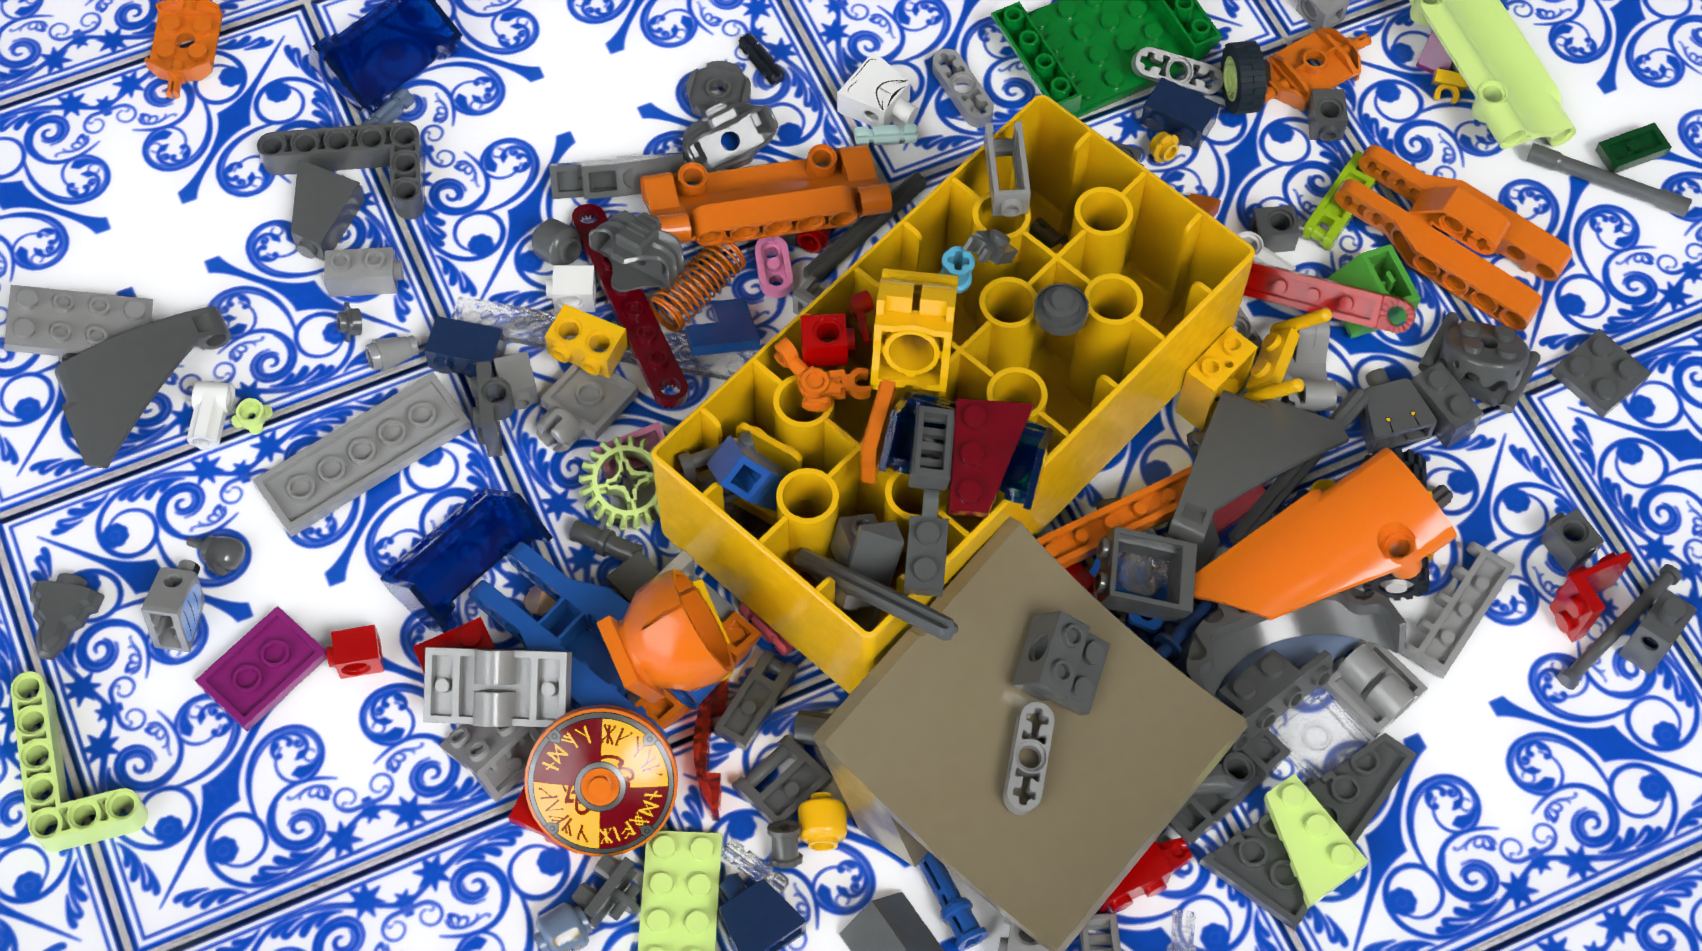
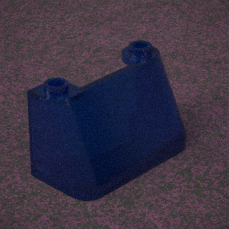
[307,0,463,115]

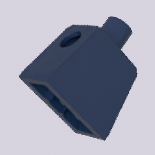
[719,873,806,951]

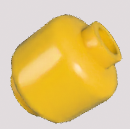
[798,792,847,851]

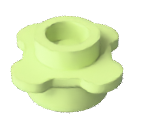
[231,398,273,435]

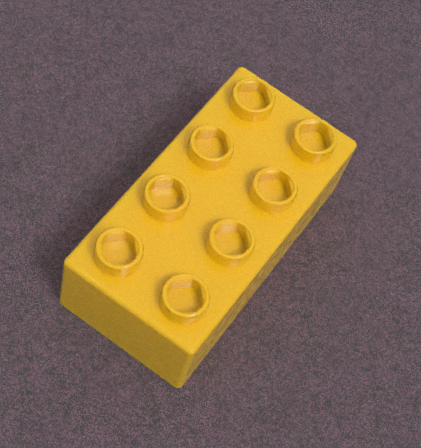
[651,95,1255,694]

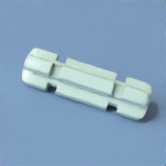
[854,123,918,146]

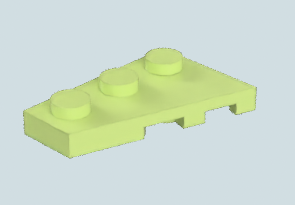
[1264,773,1369,909]

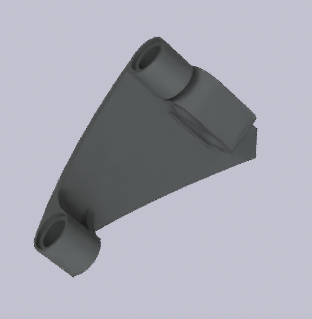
[54,306,231,469]

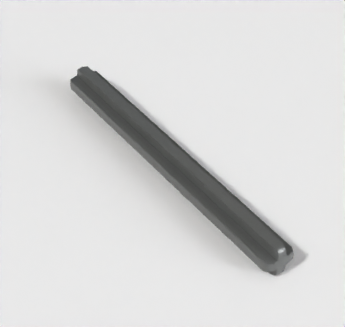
[1228,388,1370,545]
[793,548,958,641]

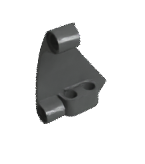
[1167,390,1350,547]

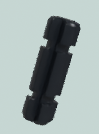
[738,33,785,86]

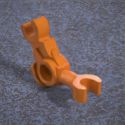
[774,337,871,412]

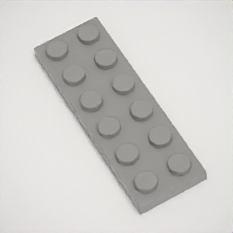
[253,372,472,537]

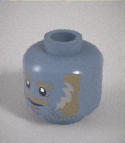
[532,902,593,951]

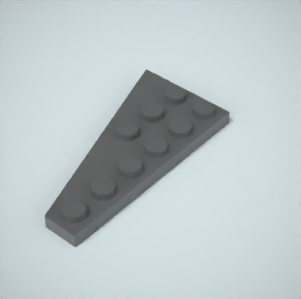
[1199,733,1417,931]

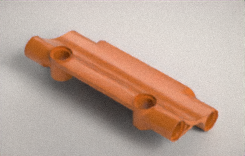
[640,144,892,246]

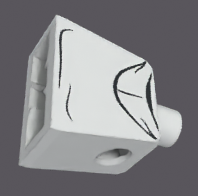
[837,52,919,126]

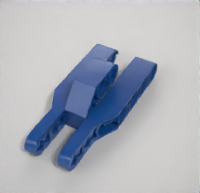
[468,542,720,740]

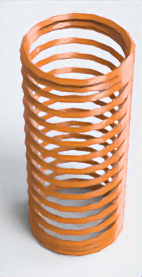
[648,243,746,332]

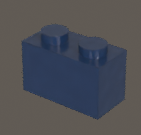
[1140,77,1220,151]
[424,316,507,378]

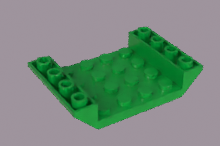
[991,0,1222,118]

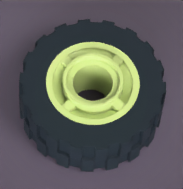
[1220,40,1267,115]

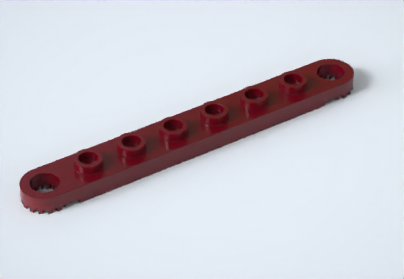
[572,204,688,409]

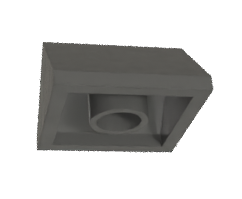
[839,892,944,951]

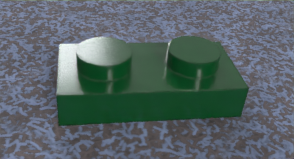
[1595,122,1672,173]

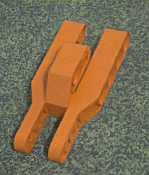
[1334,145,1573,331]

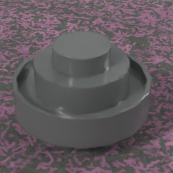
[1034,283,1089,336]

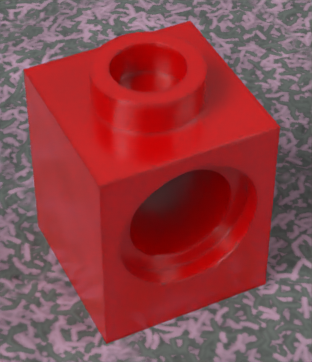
[800,313,855,367]
[326,624,384,679]

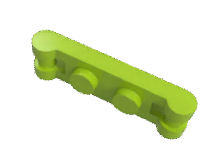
[1302,150,1378,251]

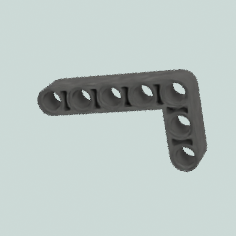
[257,122,425,220]

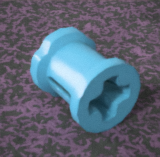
[940,246,975,293]

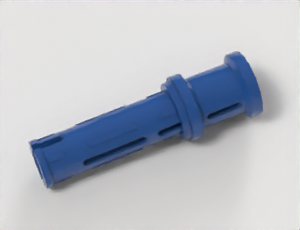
[918,852,988,951]

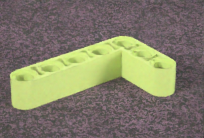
[11,671,148,852]

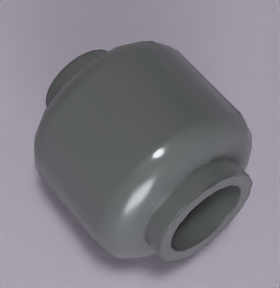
[531,218,582,266]

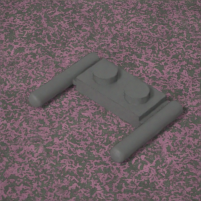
[1418,312,1541,413]

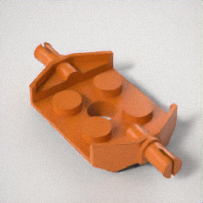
[144,0,223,99]
[1265,27,1372,111]

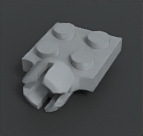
[536,364,638,453]

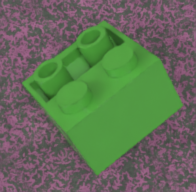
[1327,244,1421,339]

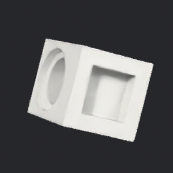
[546,265,597,312]

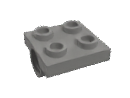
[1323,642,1428,738]

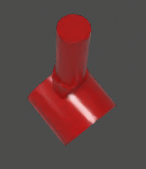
[850,290,874,344]

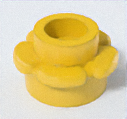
[1149,131,1179,163]

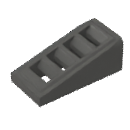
[908,405,956,491]

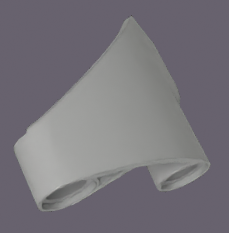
[1273,315,1337,411]

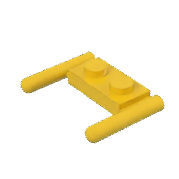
[1242,308,1332,402]

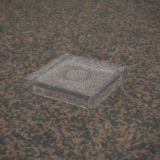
[1268,687,1370,784]

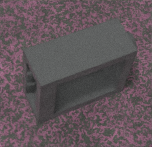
[1093,526,1197,623]

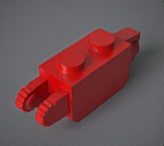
[1099,837,1192,914]

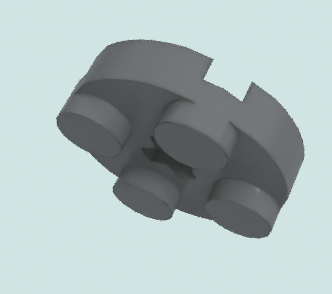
[686,61,751,116]

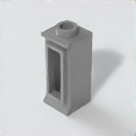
[984,121,1031,217]

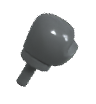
[186,535,245,576]

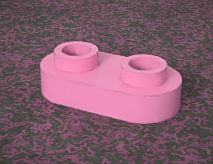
[754,236,793,299]

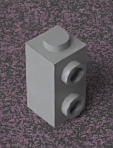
[324,247,404,297]

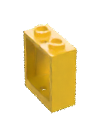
[1176,326,1258,431]

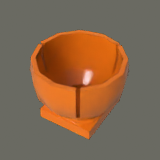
[596,569,733,704]

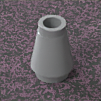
[365,335,419,372]

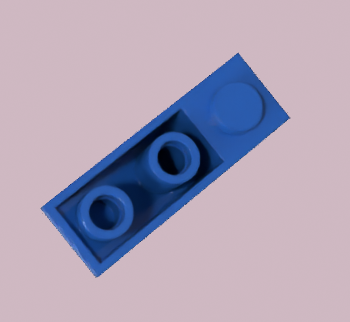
[707,435,790,512]

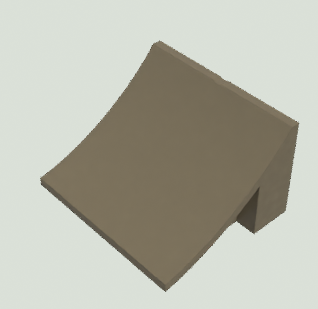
[813,517,1248,951]

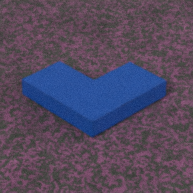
[685,298,760,356]

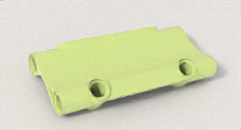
[1409,0,1577,149]

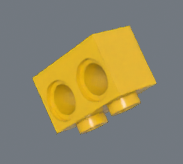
[545,304,628,379]

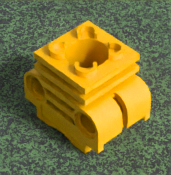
[870,268,958,397]

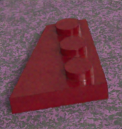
[949,398,1034,517]

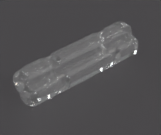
[721,839,789,895]

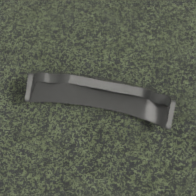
[1187,588,1407,696]

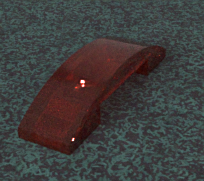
[693,678,730,821]

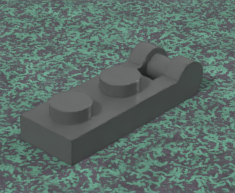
[714,650,799,751]

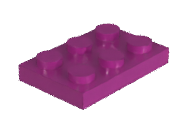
[195,606,327,732]

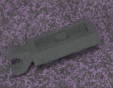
[903,488,949,597]

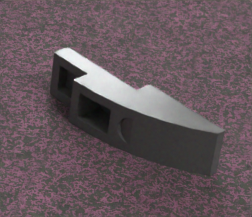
[549,152,684,200]

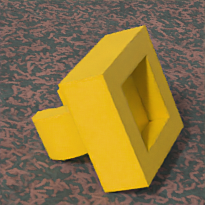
[1431,68,1467,104]

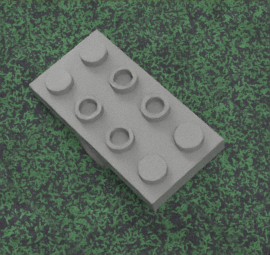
[4,285,153,363]
[423,647,572,728]

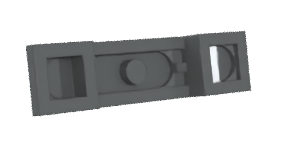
[1168,729,1292,845]

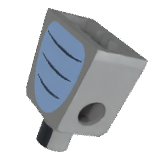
[141,559,205,653]

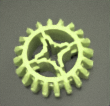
[578,435,659,531]

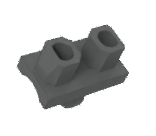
[572,853,640,929]

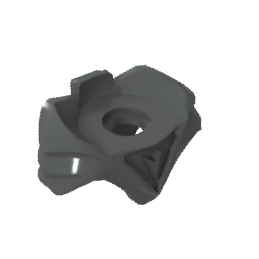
[682,102,778,172]
[589,210,684,292]

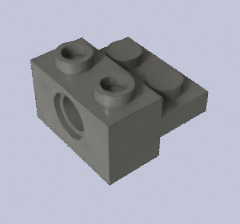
[1012,611,1110,715]

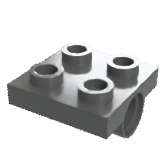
[471,361,515,457]

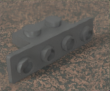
[1218,649,1333,758]

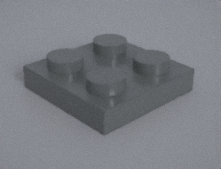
[1551,329,1651,419]

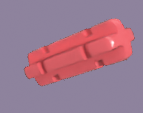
[739,602,795,656]

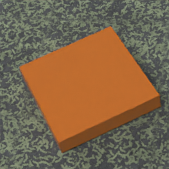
[860,379,896,485]

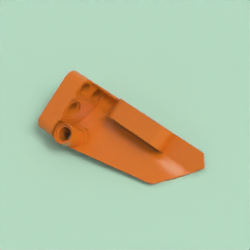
[1194,447,1457,620]

